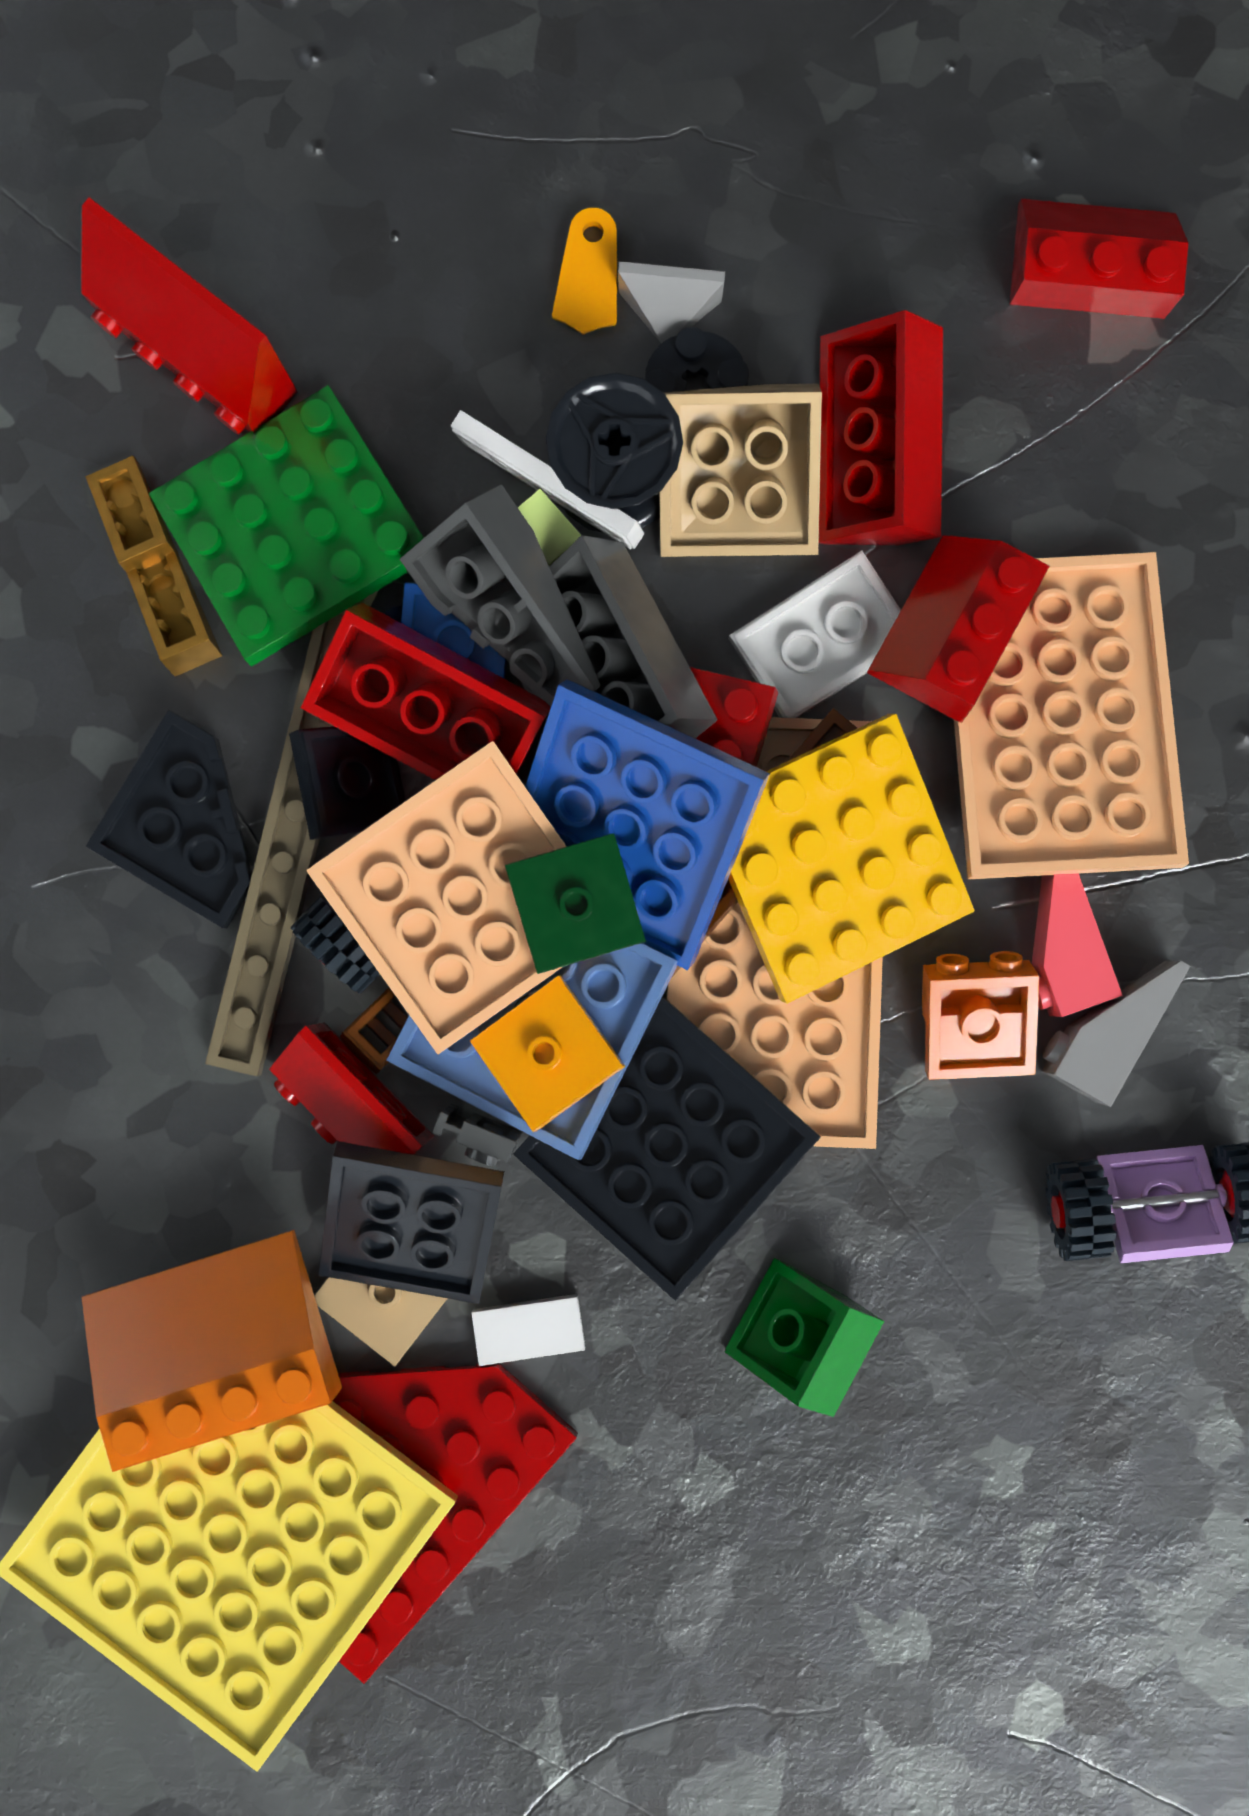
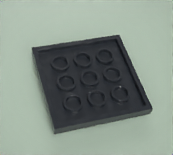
[513,996,821,1301]

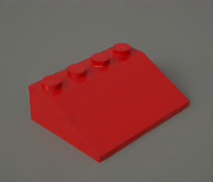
[81,197,298,435]

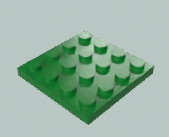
[149,385,424,667]

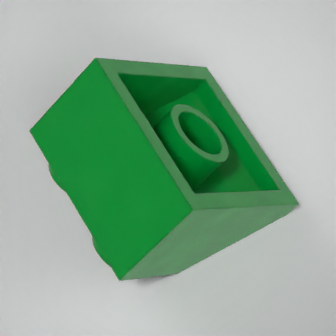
[724,1258,884,1417]

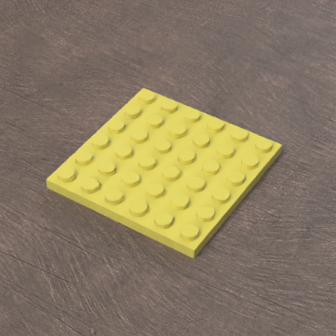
[0,1401,458,1772]

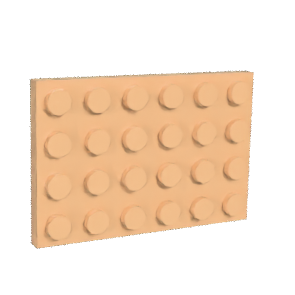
[954,552,1189,879]

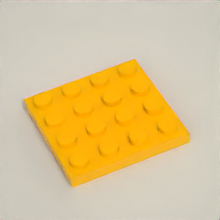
[728,714,975,1004]

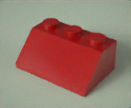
[1010,199,1189,319]
[867,535,1050,723]
[269,1022,434,1155]

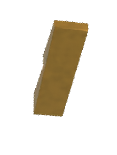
[85,456,223,677]

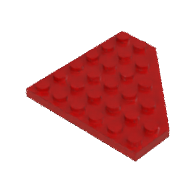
[333,1363,578,1684]

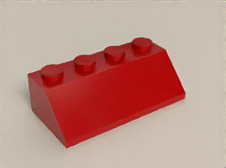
[819,310,943,546]

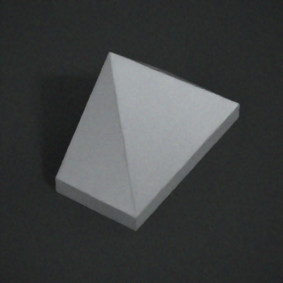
[618,261,725,344]

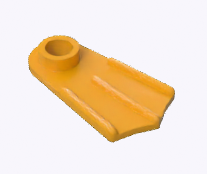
[552,208,617,335]

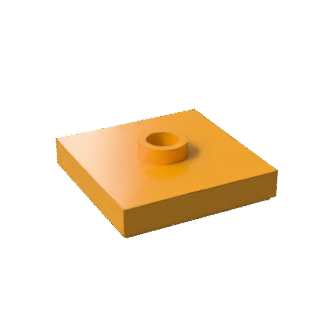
[470,975,625,1132]

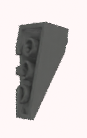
[400,484,601,706]

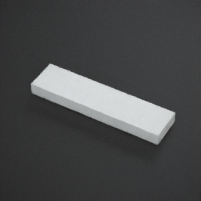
[451,410,644,550]

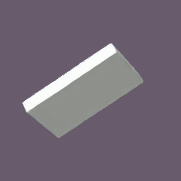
[728,550,901,718]

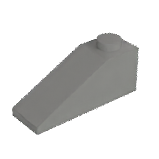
[1042,961,1191,1107]

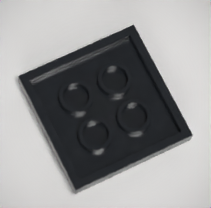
[319,1141,505,1304]

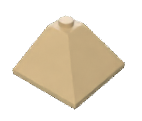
[660,384,822,557]

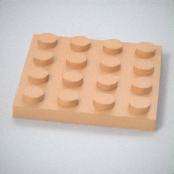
[306,741,567,1054]

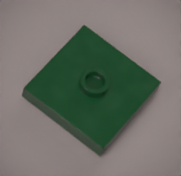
[505,833,646,974]

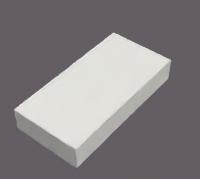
[471,1294,585,1366]

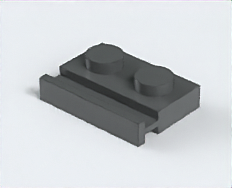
[432,1104,522,1166]

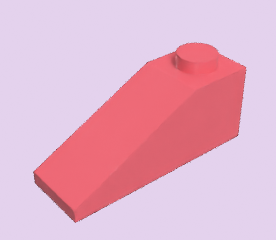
[1032,873,1123,1017]

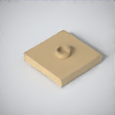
[315,1277,448,1366]

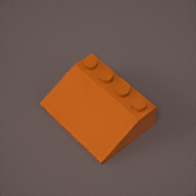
[81,1230,342,1472]

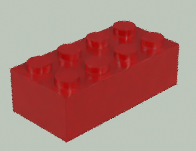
[300,602,551,780]

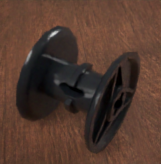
[546,373,683,533]

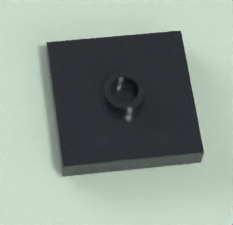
[289,726,405,840]

